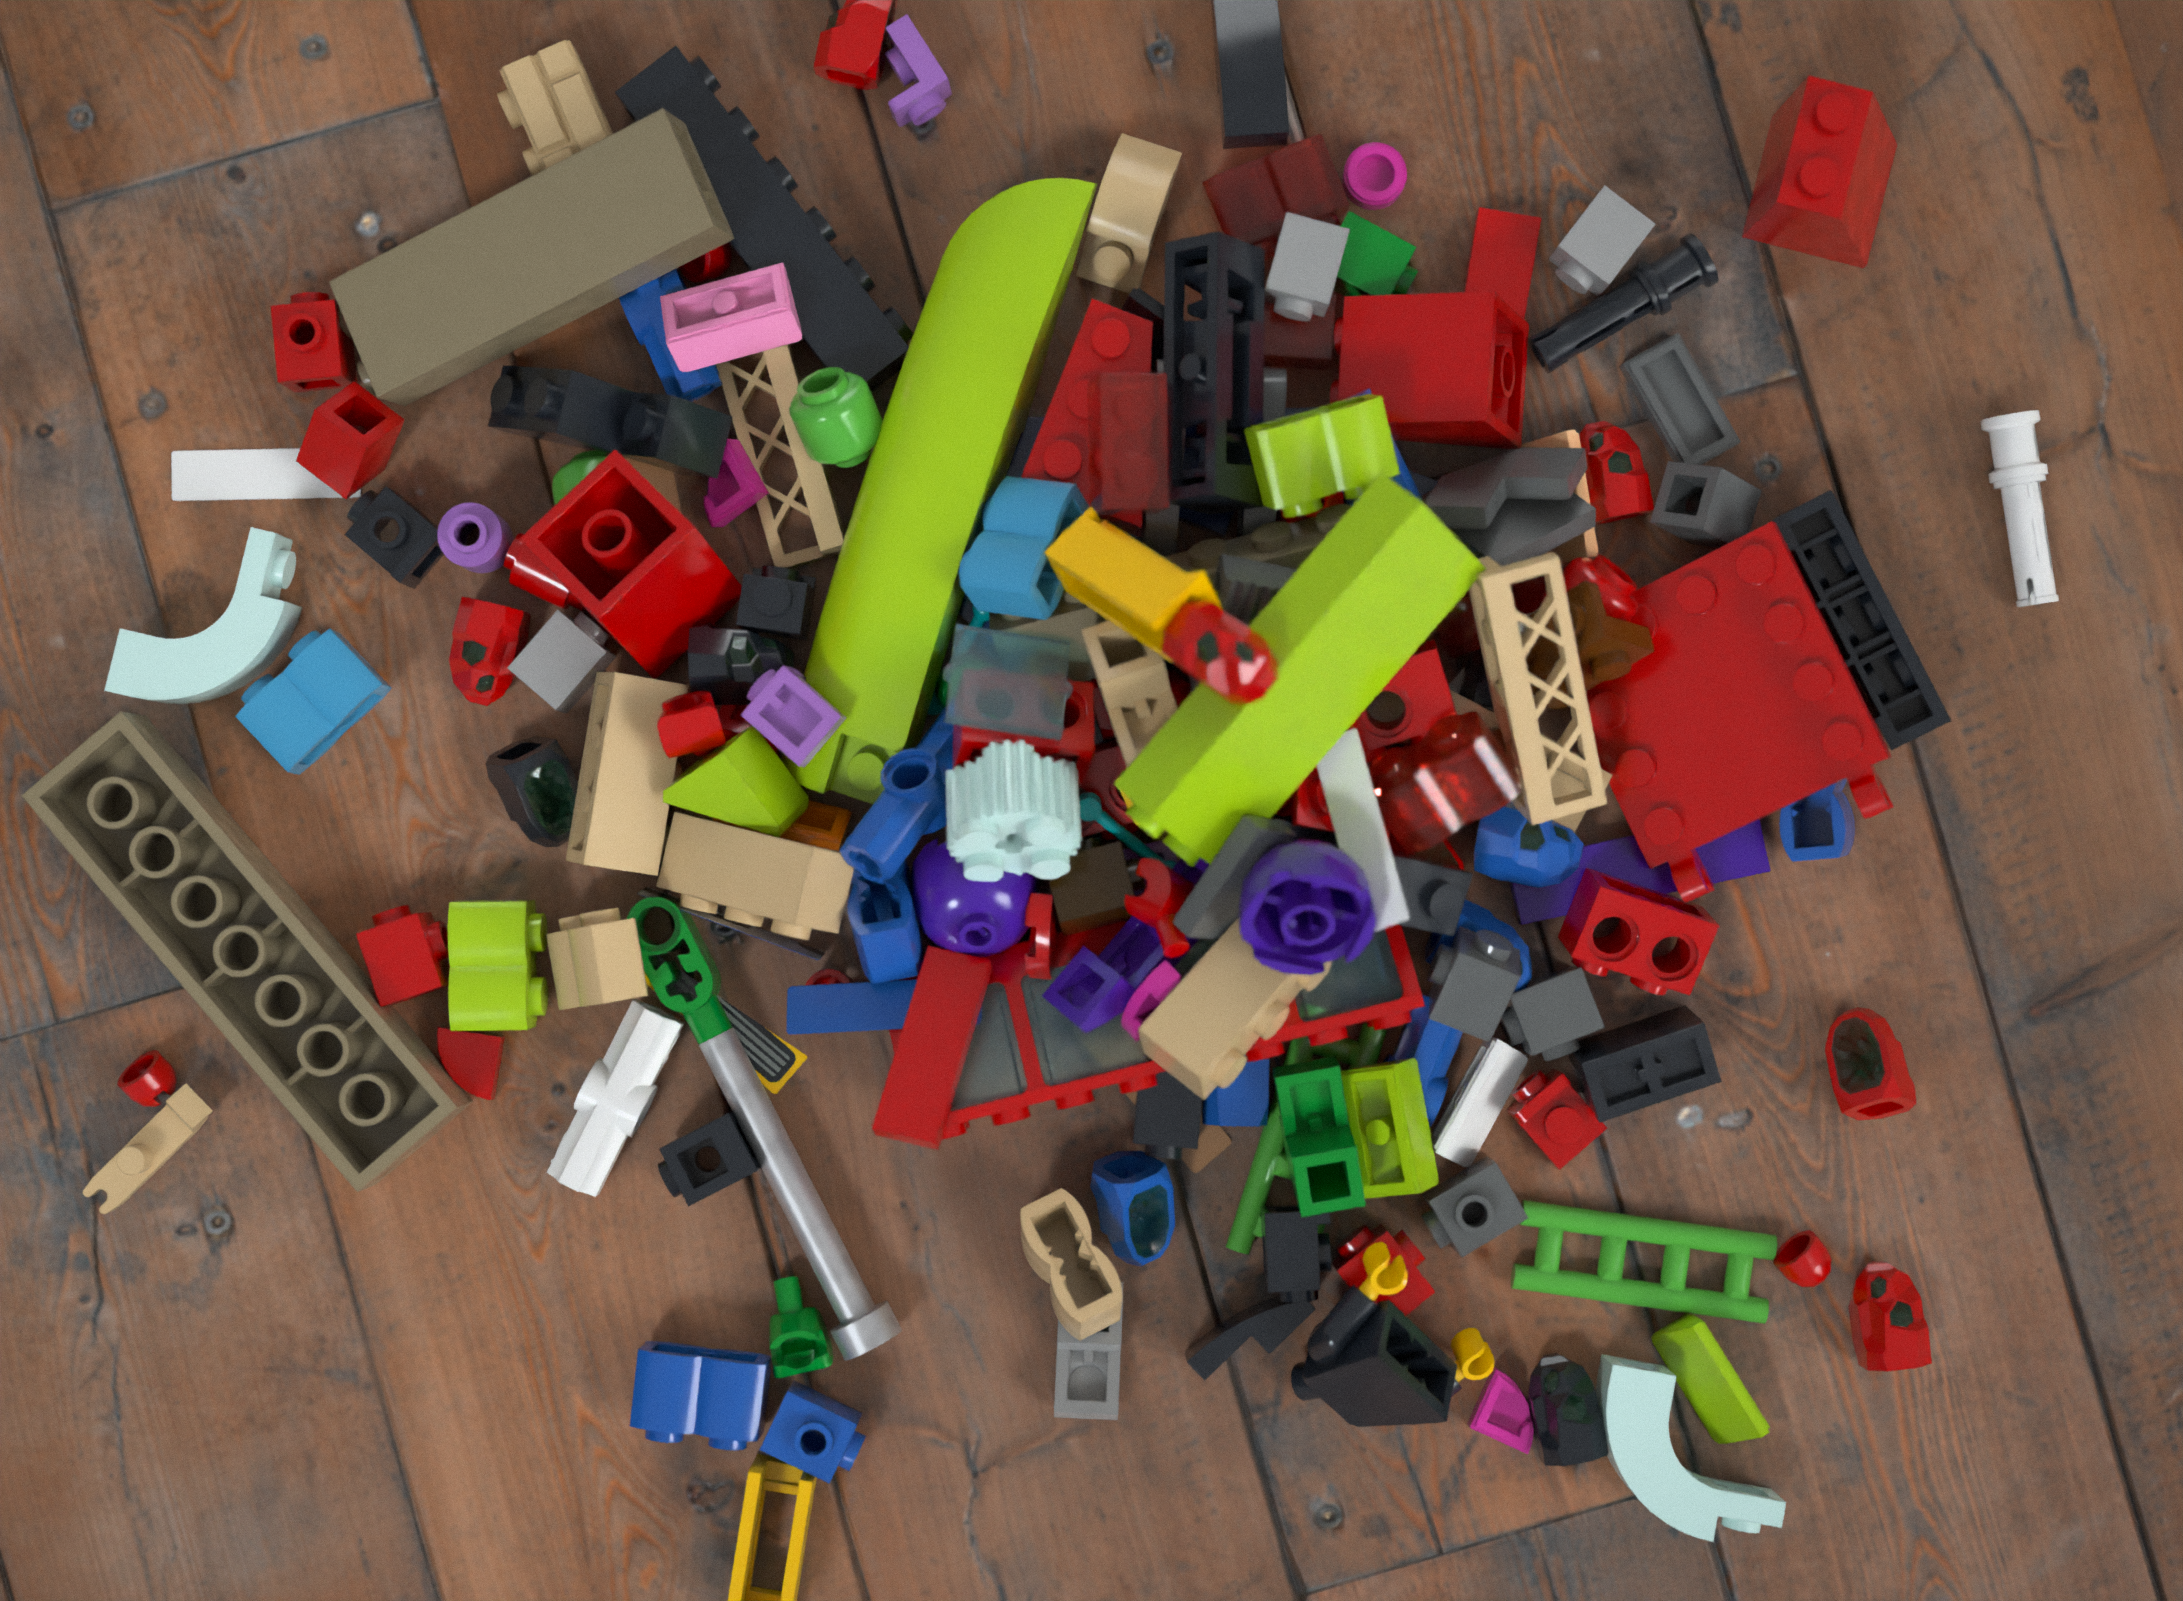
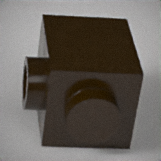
[1049,838,1146,936]

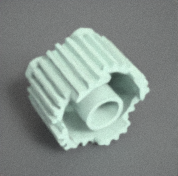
[946,740,1081,882]

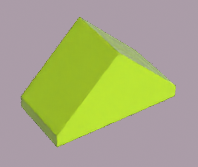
[663,725,809,837]

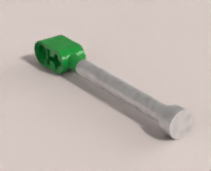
[626,897,902,1361]

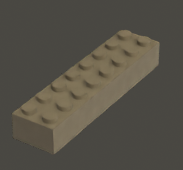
[22,711,473,1192]

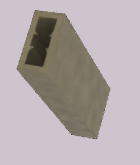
[329,108,735,406]

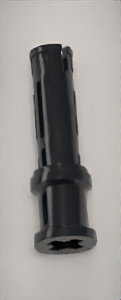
[1528,233,1719,373]

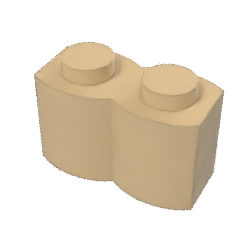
[546,908,648,1010]
[1020,1188,1122,1341]

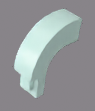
[104,527,302,704]
[1596,1354,1786,1542]

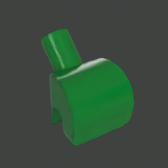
[769,1276,833,1378]

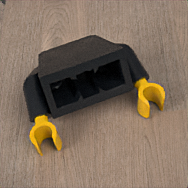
[1291,1242,1495,1427]

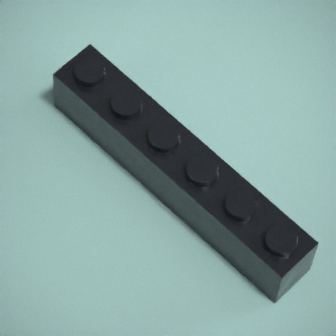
[615,46,913,392]

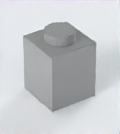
[1548,185,1655,297]
[1264,212,1350,321]
[508,610,617,713]

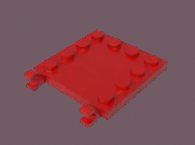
[1586,521,1894,903]

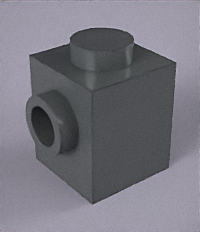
[1650,461,1762,548]
[1427,926,1521,1042]
[1500,966,1605,1061]
[1421,1156,1528,1257]

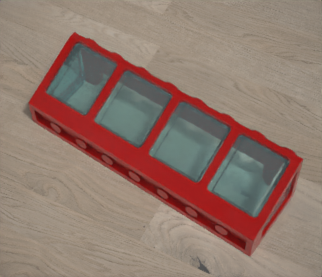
[889,920,1425,1140]

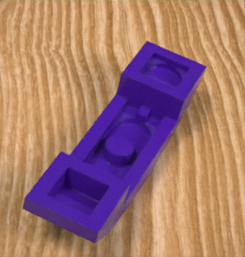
[1042,858,1210,1034]

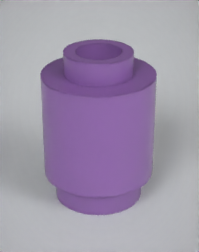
[437,502,514,573]

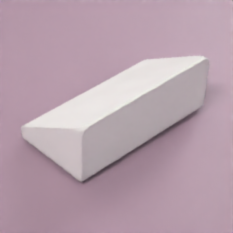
[1431,1037,1528,1167]

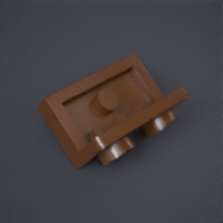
[1518,581,1655,709]

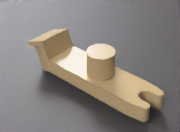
[83,1083,213,1214]

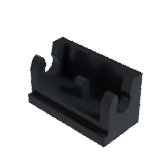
[1568,1005,1722,1123]

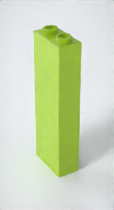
[1114,473,1486,867]

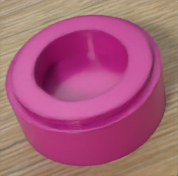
[1342,142,1407,210]

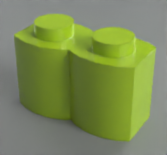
[1244,394,1400,517]
[448,900,548,1031]

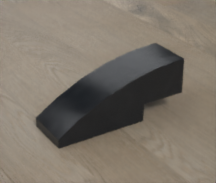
[1211,0,1289,149]

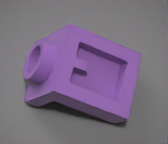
[884,14,952,127]
[741,665,847,767]

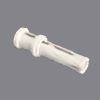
[1980,410,2059,607]

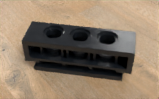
[1768,490,1952,751]

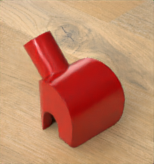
[657,691,726,758]
[1125,858,1196,957]

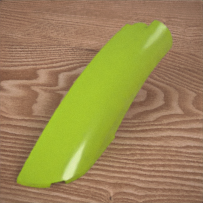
[780,178,1097,804]

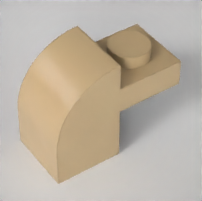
[1076,133,1182,294]
[1082,621,1178,768]

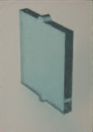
[943,624,1073,740]

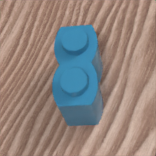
[959,476,1089,620]
[235,629,392,775]

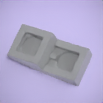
[1054,1282,1124,1420]

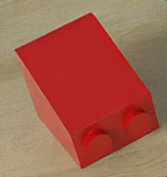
[1742,75,1897,268]
[1330,291,1529,449]
[520,450,742,679]

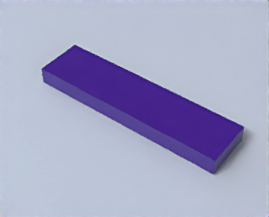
[1509,820,1771,925]

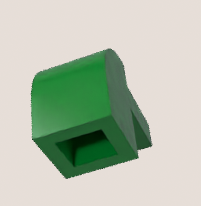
[1272,1056,1366,1218]

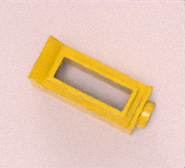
[1044,507,1224,663]
[728,1454,817,1601]

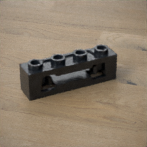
[1162,231,1265,515]

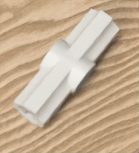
[547,999,684,1197]

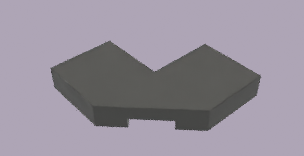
[1423,447,1587,529]

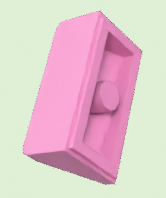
[660,262,802,372]

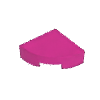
[704,439,769,527]
[1121,960,1182,1042]
[1467,1367,1534,1454]

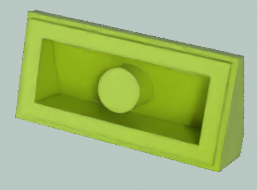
[1341,1058,1439,1199]
[1651,1313,1770,1444]

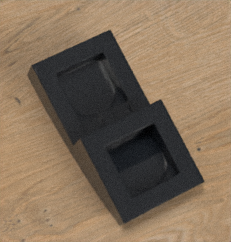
[1185,1296,1316,1381]

